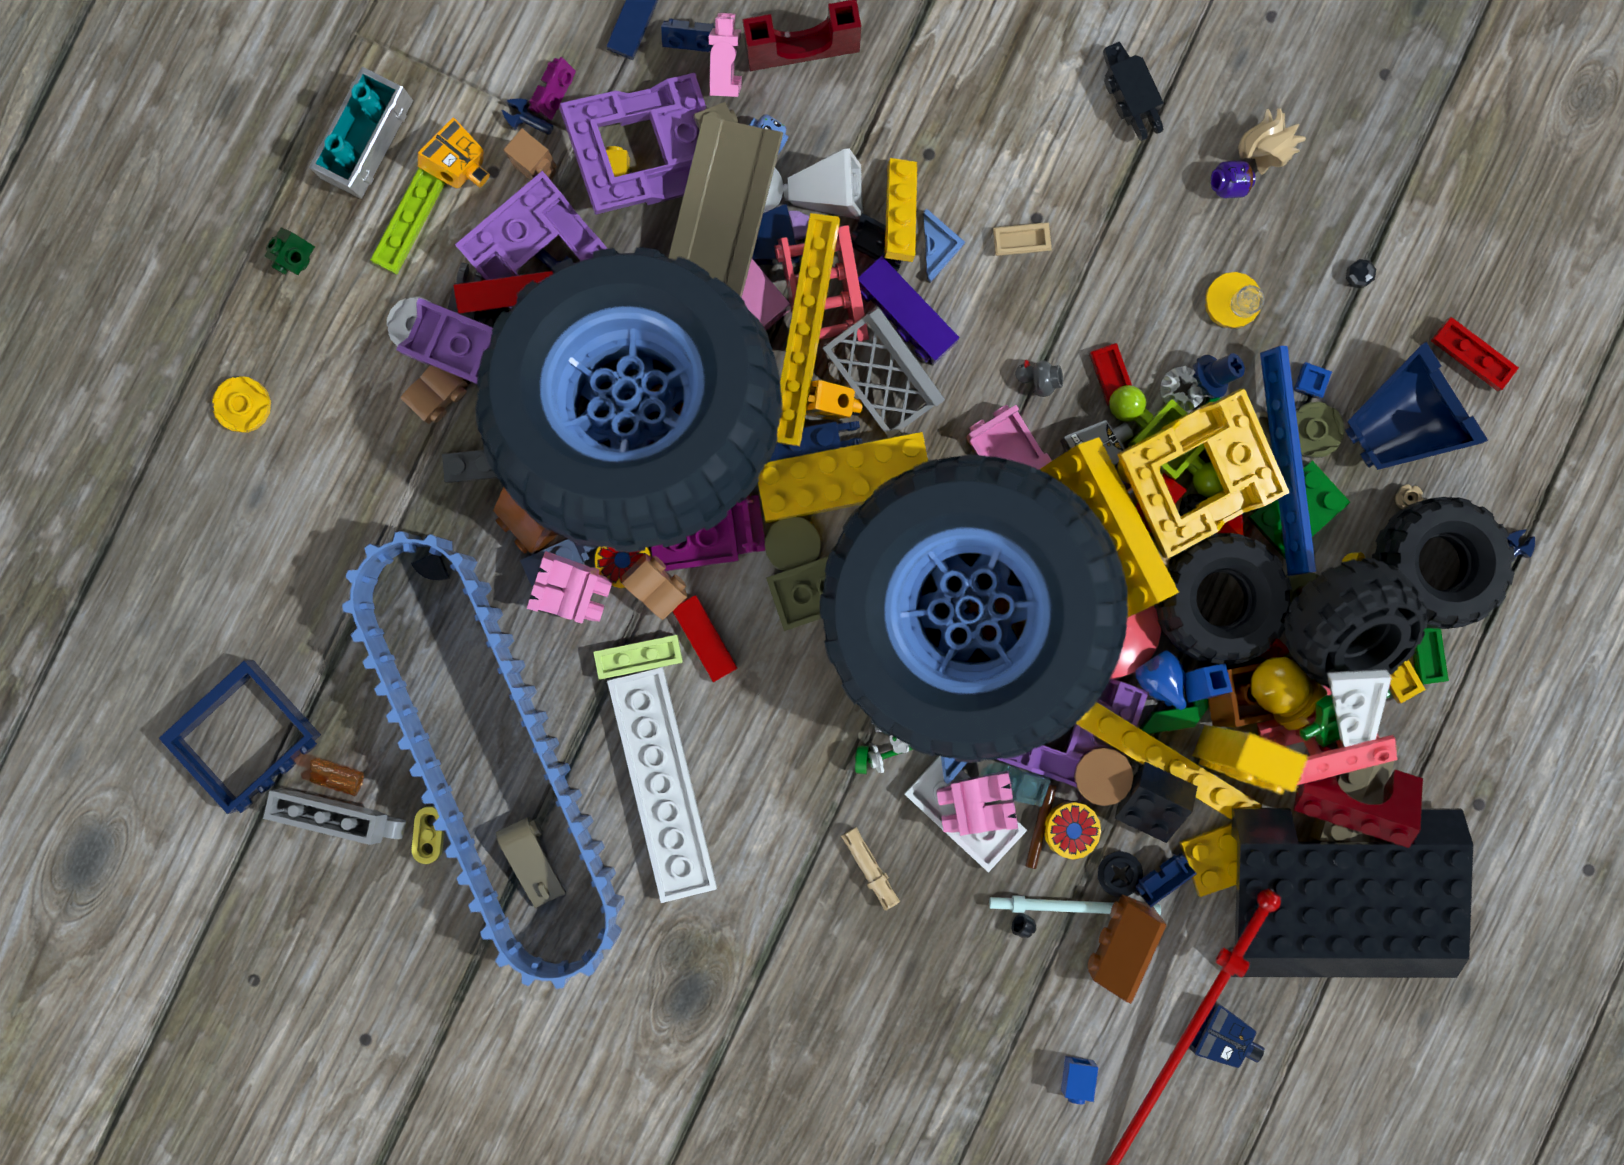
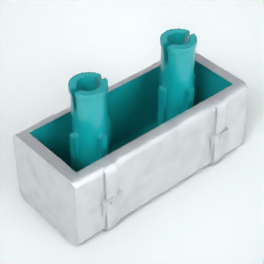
[309,67,413,199]

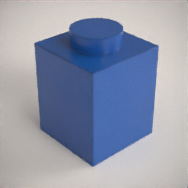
[1184,664,1233,702]
[1061,1056,1098,1104]

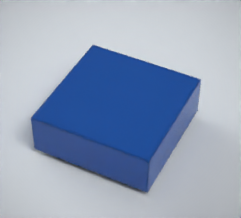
[1294,362,1332,399]

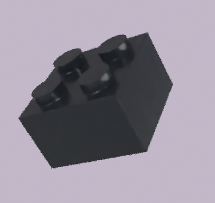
[1114,762,1198,843]

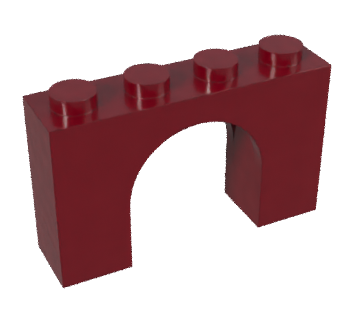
[742,0,862,71]
[1294,745,1423,848]

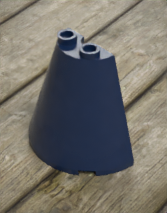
[1345,342,1488,470]

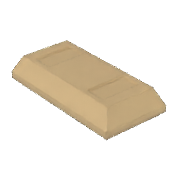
[993,222,1052,256]

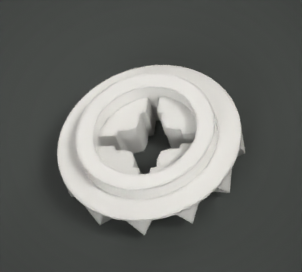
[1160,366,1204,411]

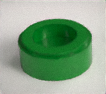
[855,745,869,774]

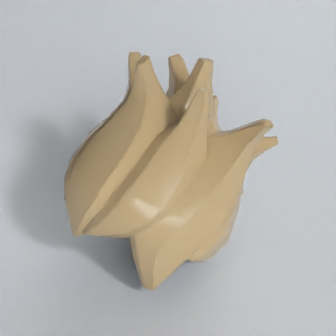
[1238,109,1306,175]

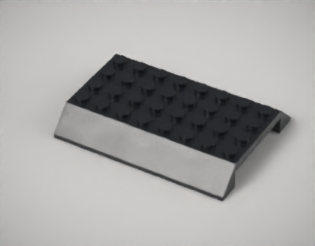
[1229,808,1473,978]

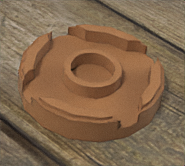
[1074,747,1133,806]

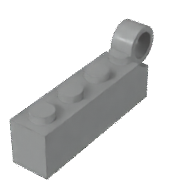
[263,788,406,845]

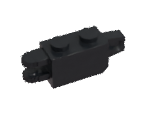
[1103,41,1164,141]

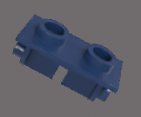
[661,18,715,52]
[1135,853,1197,908]

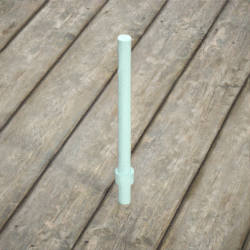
[989,895,1161,915]

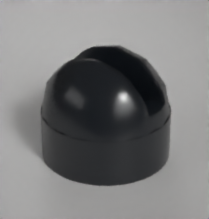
[1011,913,1037,938]

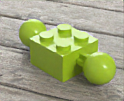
[1109,385,1224,498]

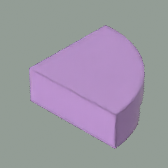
[788,211,809,241]

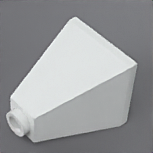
[783,148,863,220]

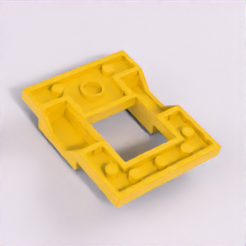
[1117,389,1290,559]

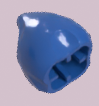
[1135,651,1186,710]

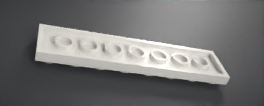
[607,667,717,903]

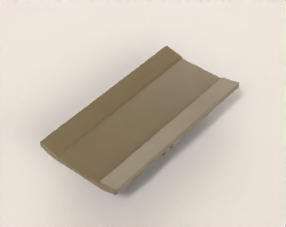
[668,115,783,298]

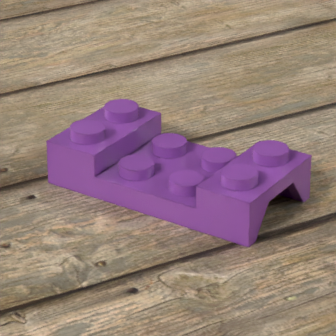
[396,298,492,384]

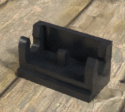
[851,213,903,271]

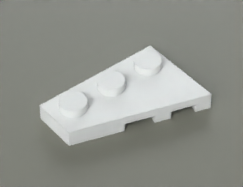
[1328,670,1391,747]

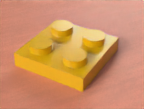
[1179,823,1237,897]

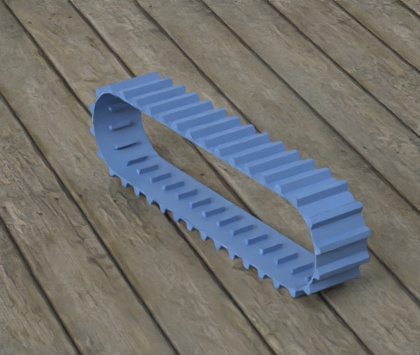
[342,531,625,989]

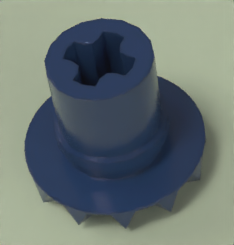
[1193,353,1245,400]

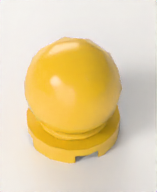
[1251,657,1327,730]

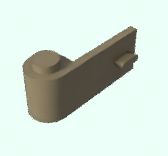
[496,817,566,908]

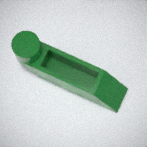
[1139,699,1209,734]

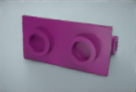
[529,57,576,121]
[732,495,766,555]

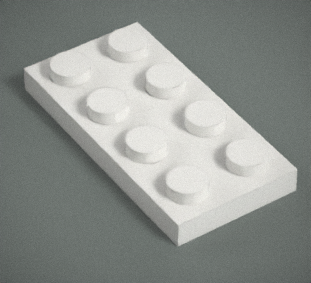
[904,756,1027,872]

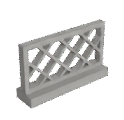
[823,306,945,438]

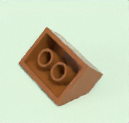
[1087,894,1167,1004]

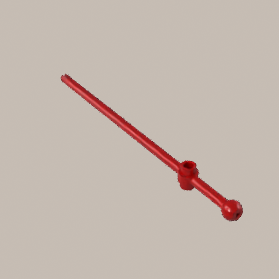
[1105,889,1281,1165]

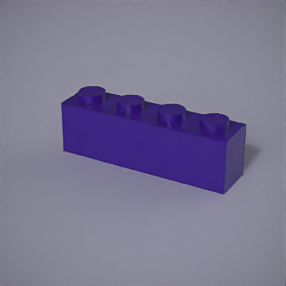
[858,256,960,365]

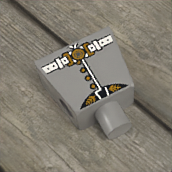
[1060,420,1134,465]

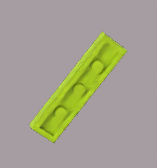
[370,168,445,275]

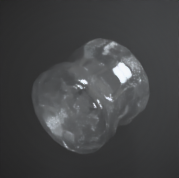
[1231,285,1265,318]

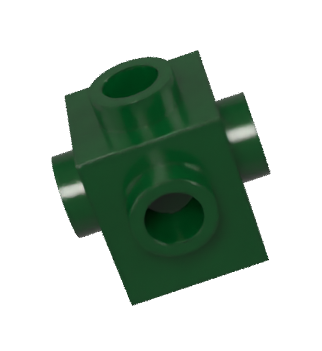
[264,227,315,276]

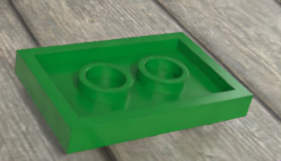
[1247,460,1351,559]

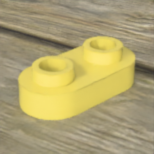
[412,806,444,864]

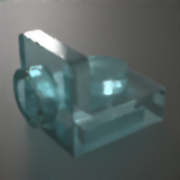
[1007,766,1051,807]

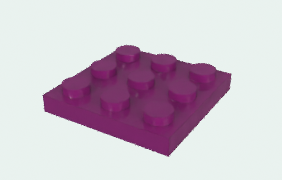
[651,508,739,571]

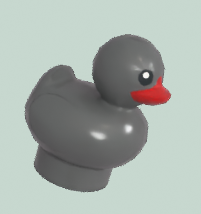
[1015,360,1063,397]

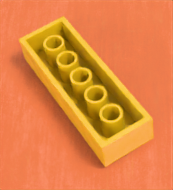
[758,432,928,523]
[1040,437,1179,618]
[1192,725,1308,794]

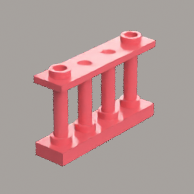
[775,225,869,341]
[1257,709,1397,785]

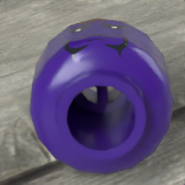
[1211,161,1256,199]

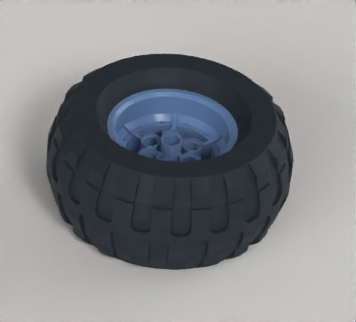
[476,247,782,552]
[820,455,1128,763]

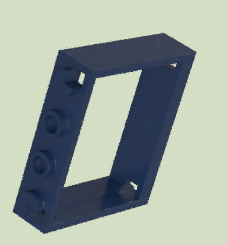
[159,660,321,814]

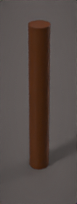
[1025,783,1057,869]

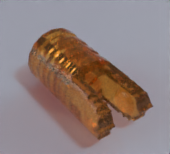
[310,758,364,797]

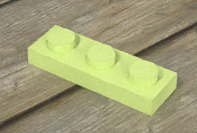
[593,635,683,680]

